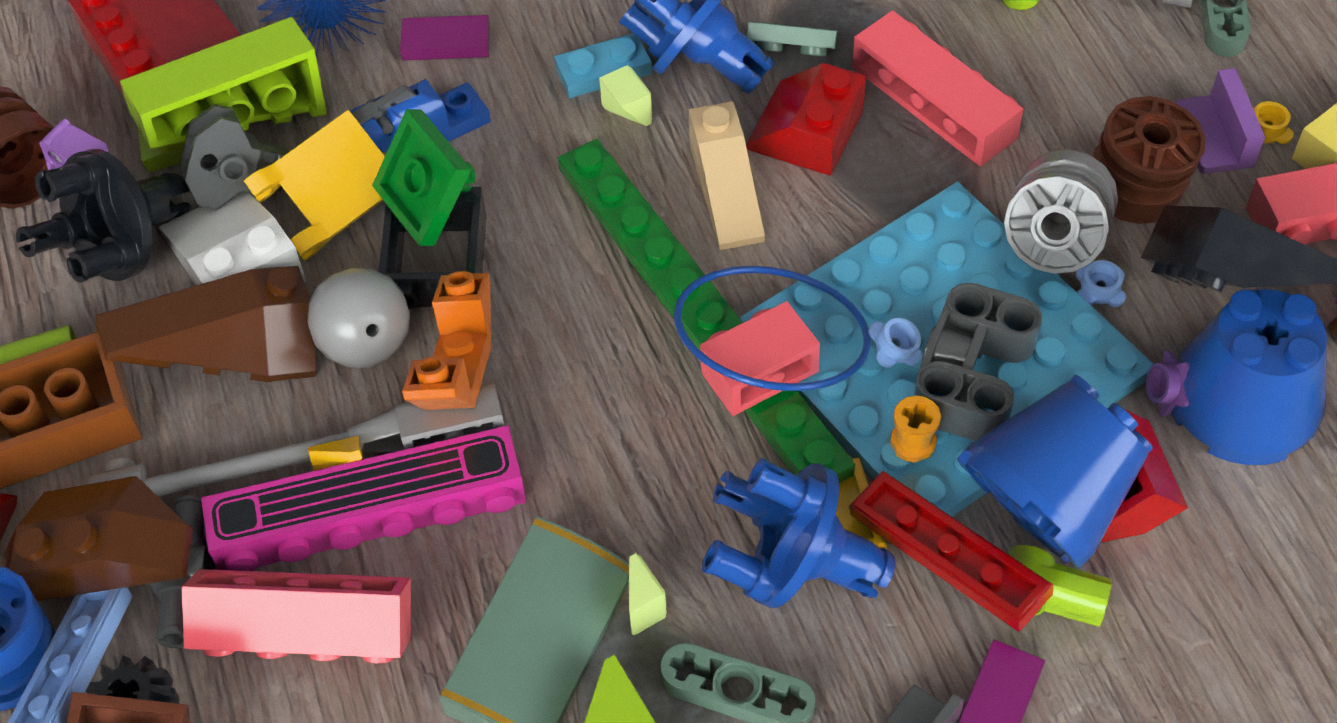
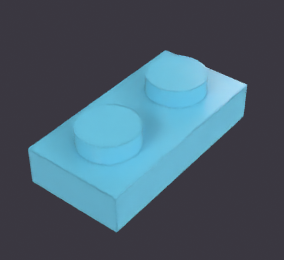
[554,33,652,99]

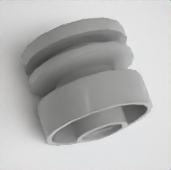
[1004,149,1118,274]

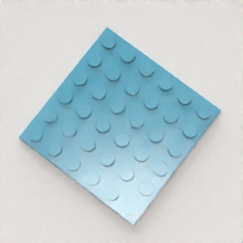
[739,181,1154,517]

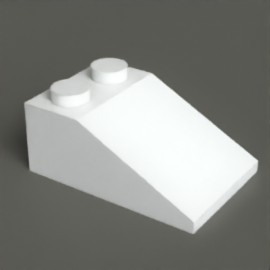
[159,192,307,286]

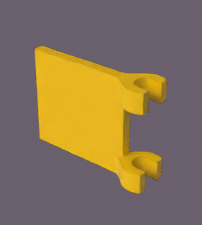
[244,110,385,261]

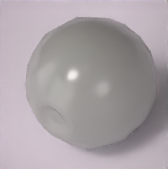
[307,268,410,368]

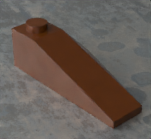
[95,266,317,382]

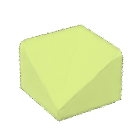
[599,65,653,126]

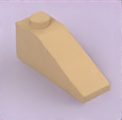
[688,101,765,250]

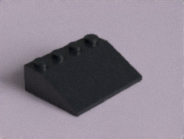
[1141,205,1337,292]

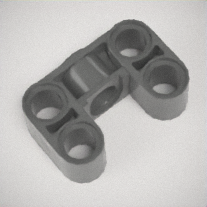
[914,283,1042,441]

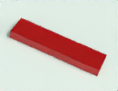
[849,471,1053,632]

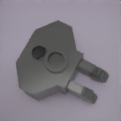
[179,104,290,209]

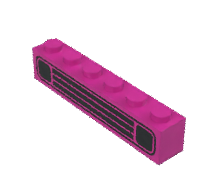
[201,425,526,571]

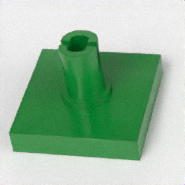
[372,109,475,246]

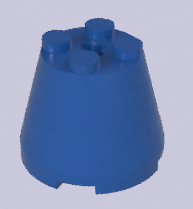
[1171,289,1327,465]
[957,374,1153,570]

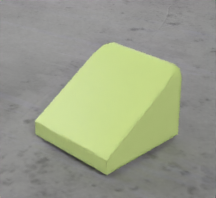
[629,553,667,635]

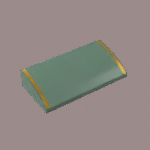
[439,516,629,723]

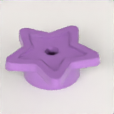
[1146,351,1189,416]

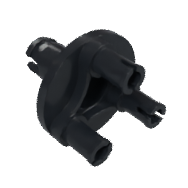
[16,149,191,283]

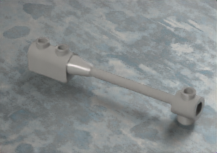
[88,382,504,496]

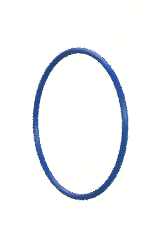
[674,266,871,391]

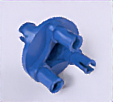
[619,0,775,94]
[702,458,896,608]

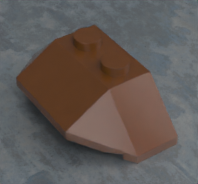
[1,476,193,601]

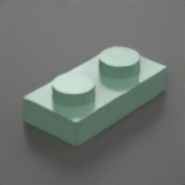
[747,21,839,56]

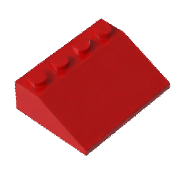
[68,0,241,99]

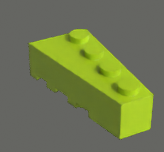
[120,17,327,149]

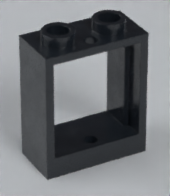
[378,187,487,309]

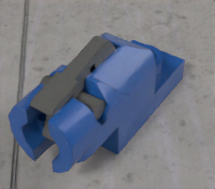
[350,79,491,153]

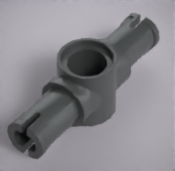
[150,495,214,648]

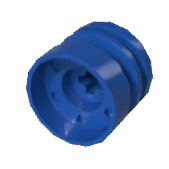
[0,567,56,711]

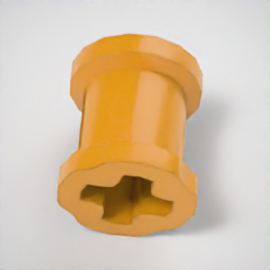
[890,395,941,463]

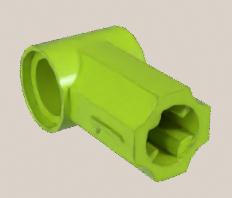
[1007,545,1112,627]

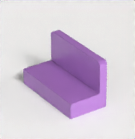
[1176,68,1265,174]

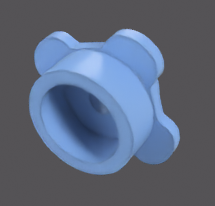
[1076,260,1126,307]
[868,318,922,368]

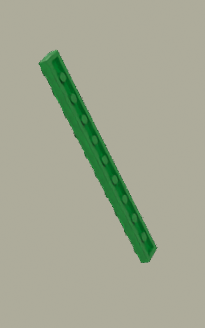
[557,139,855,483]

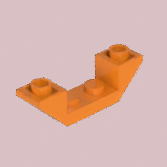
[402,271,491,410]

